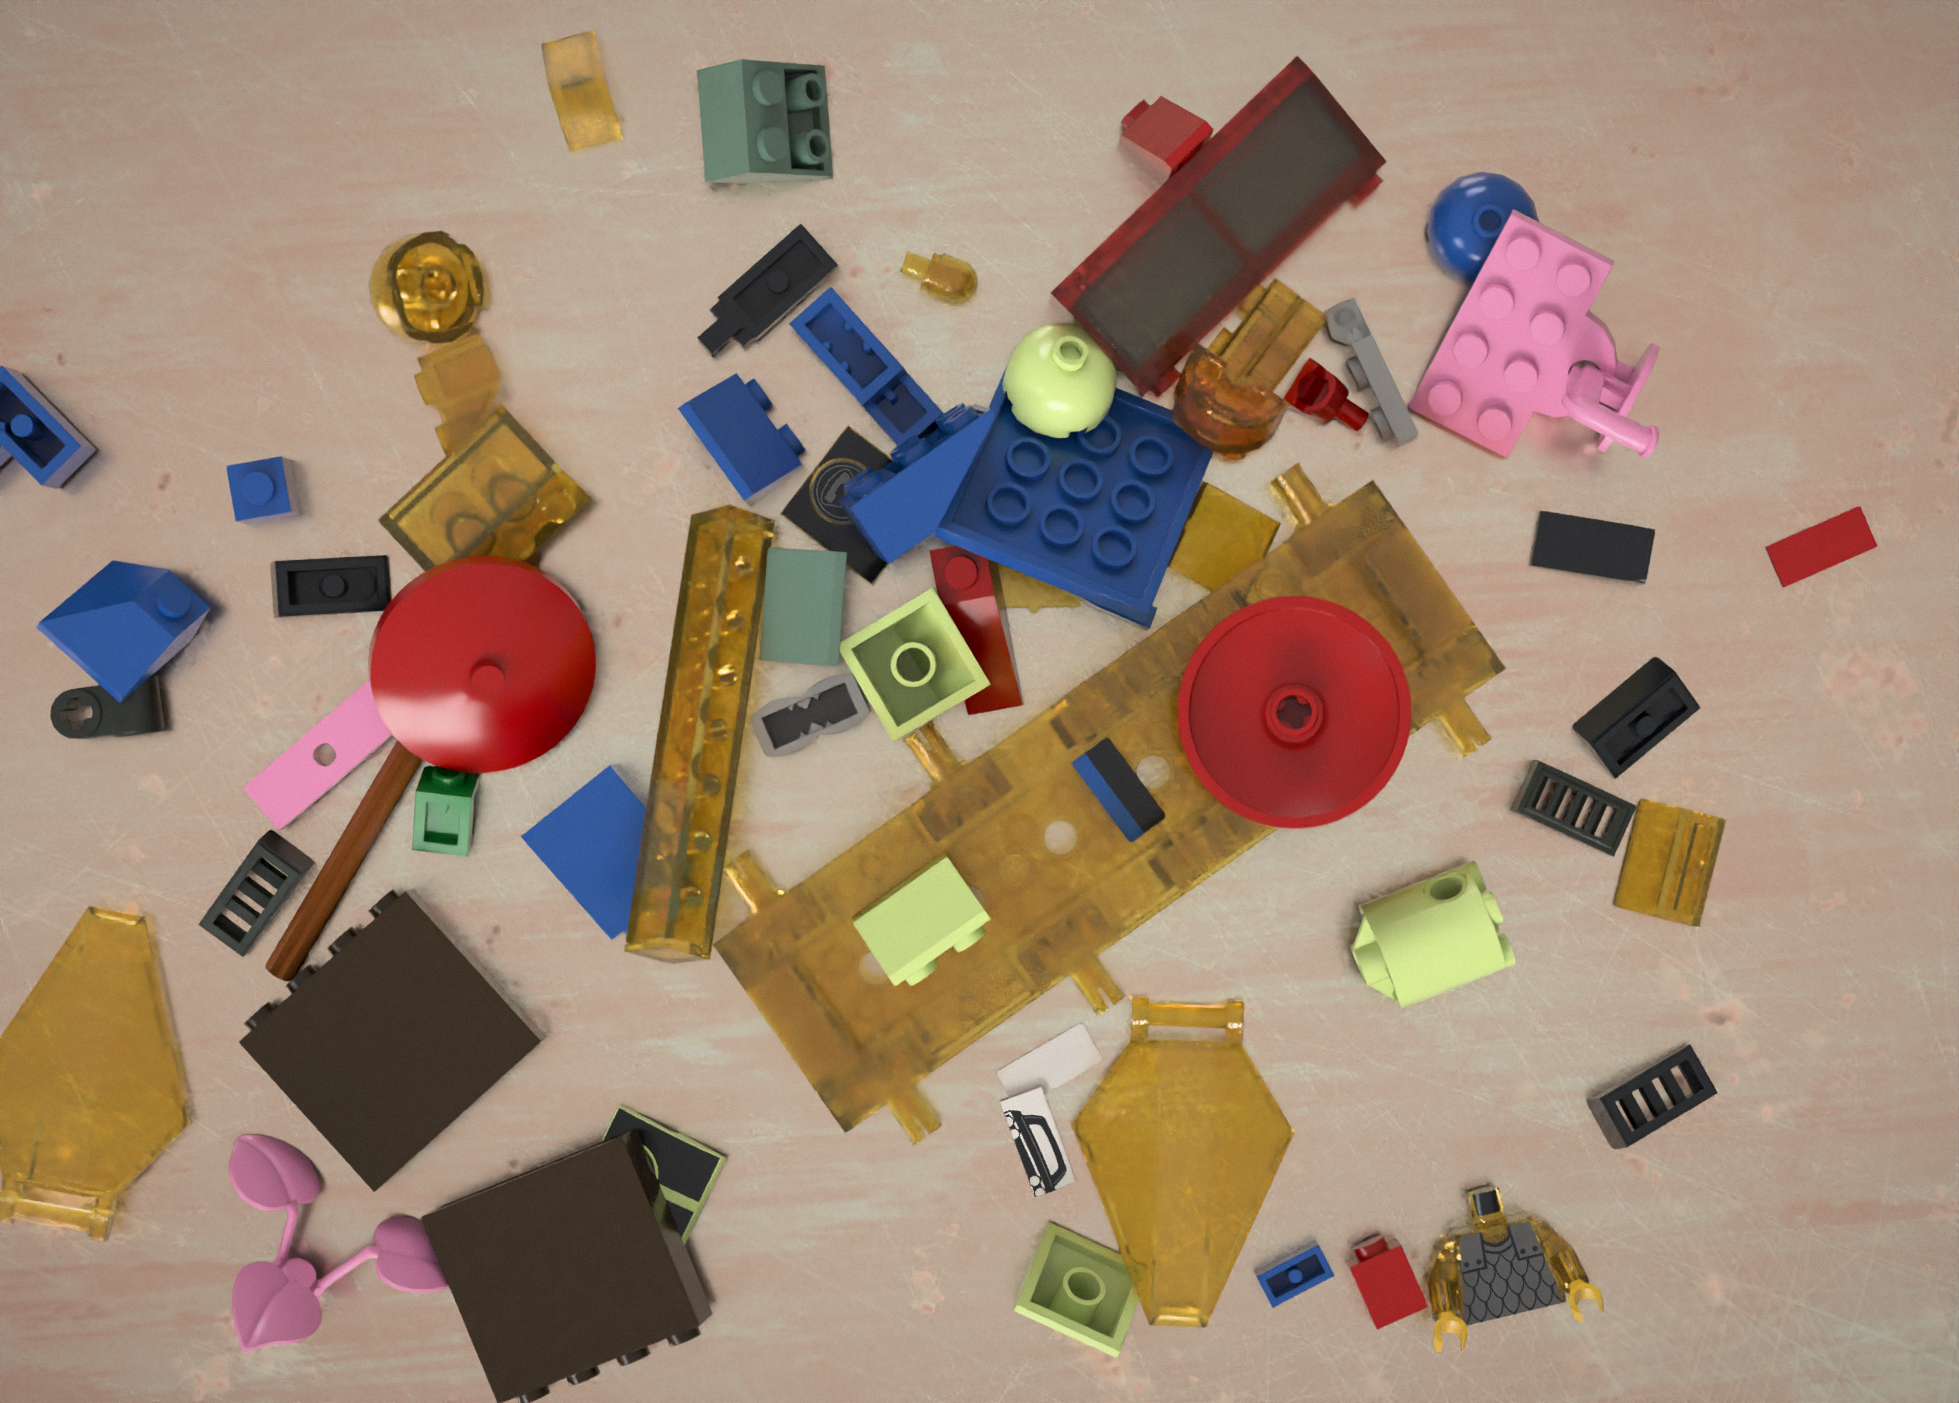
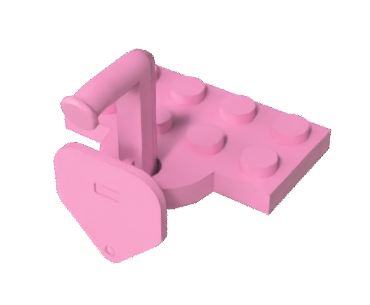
[1408,209,1659,458]

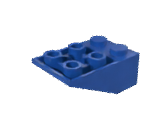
[837,402,996,564]

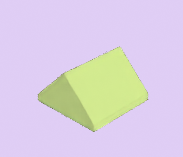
[1013,1222,1150,1358]

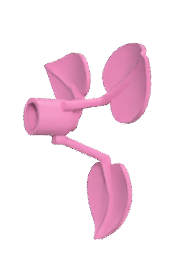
[228,1135,450,1352]

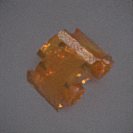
[1172,342,1290,460]

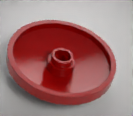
[368,556,596,773]
[1177,596,1412,830]

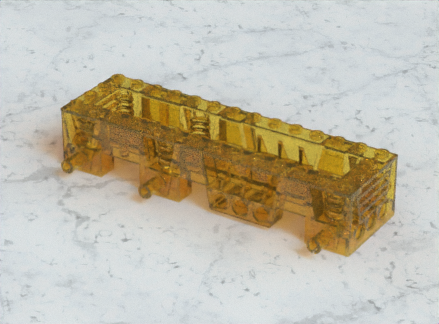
[713,462,1506,1145]

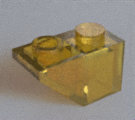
[414,333,507,465]

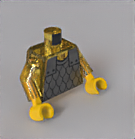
[1427,1186,1604,1352]

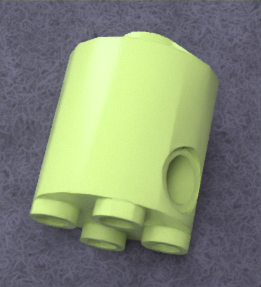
[1350,860,1516,1009]

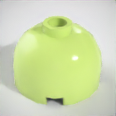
[1002,322,1117,438]

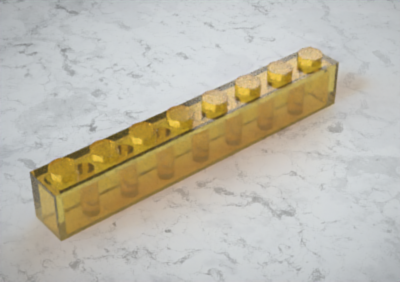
[624,505,775,964]

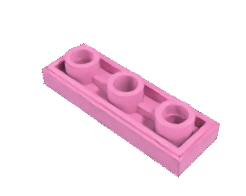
[243,680,393,830]

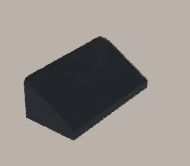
[1573,657,1701,779]

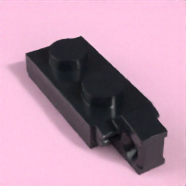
[697,224,839,358]

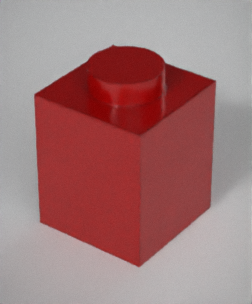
[1345,1235,1428,1329]

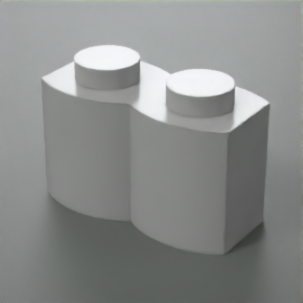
[750,674,871,757]

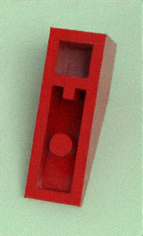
[1119,96,1214,190]
[929,546,1024,715]

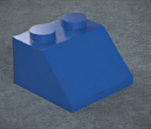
[678,373,806,506]

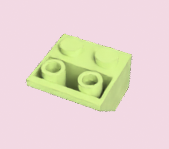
[851,852,991,986]

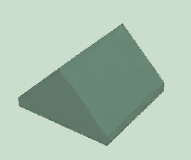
[759,548,847,666]

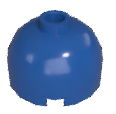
[1427,172,1539,284]

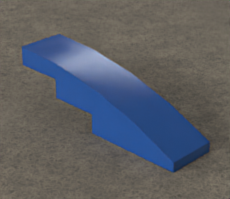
[789,287,944,446]

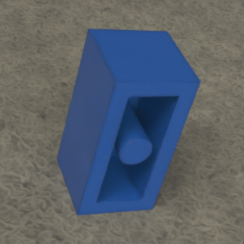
[1254,1240,1335,1308]

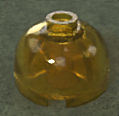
[368,231,484,344]

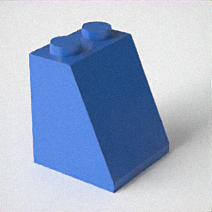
[521,764,703,940]

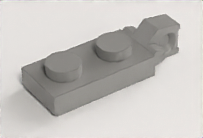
[1324,297,1419,447]

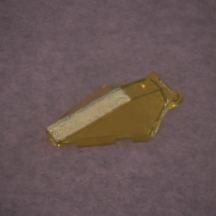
[0,906,193,1242]
[1071,997,1294,1328]

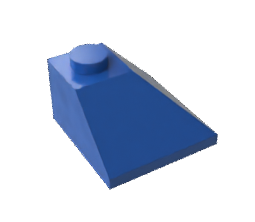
[36,560,211,703]

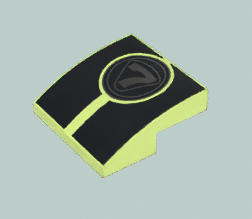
[602,1106,727,1245]

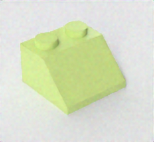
[839,587,991,742]

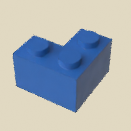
[0,366,96,489]

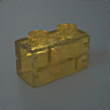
[1204,278,1328,411]

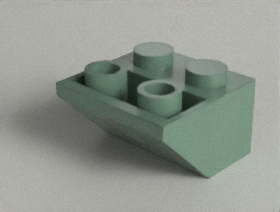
[697,59,833,184]

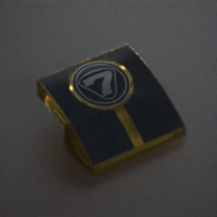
[780,425,894,585]

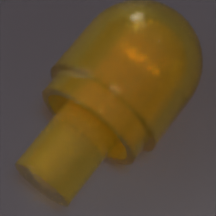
[900,251,978,304]

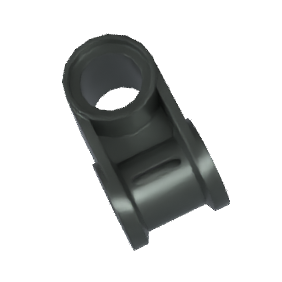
[50,676,165,739]

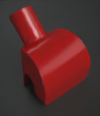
[1283,358,1369,431]

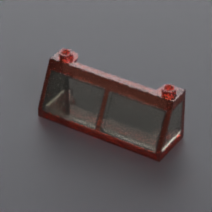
[1049,56,1387,398]

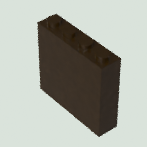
[239,889,547,1192]
[421,1127,713,1403]

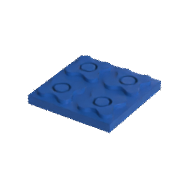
[934,346,1222,623]

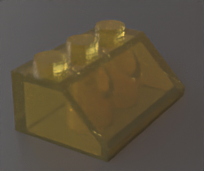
[378,404,592,571]

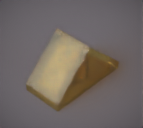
[541,30,624,153]

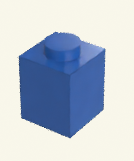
[226,456,302,524]

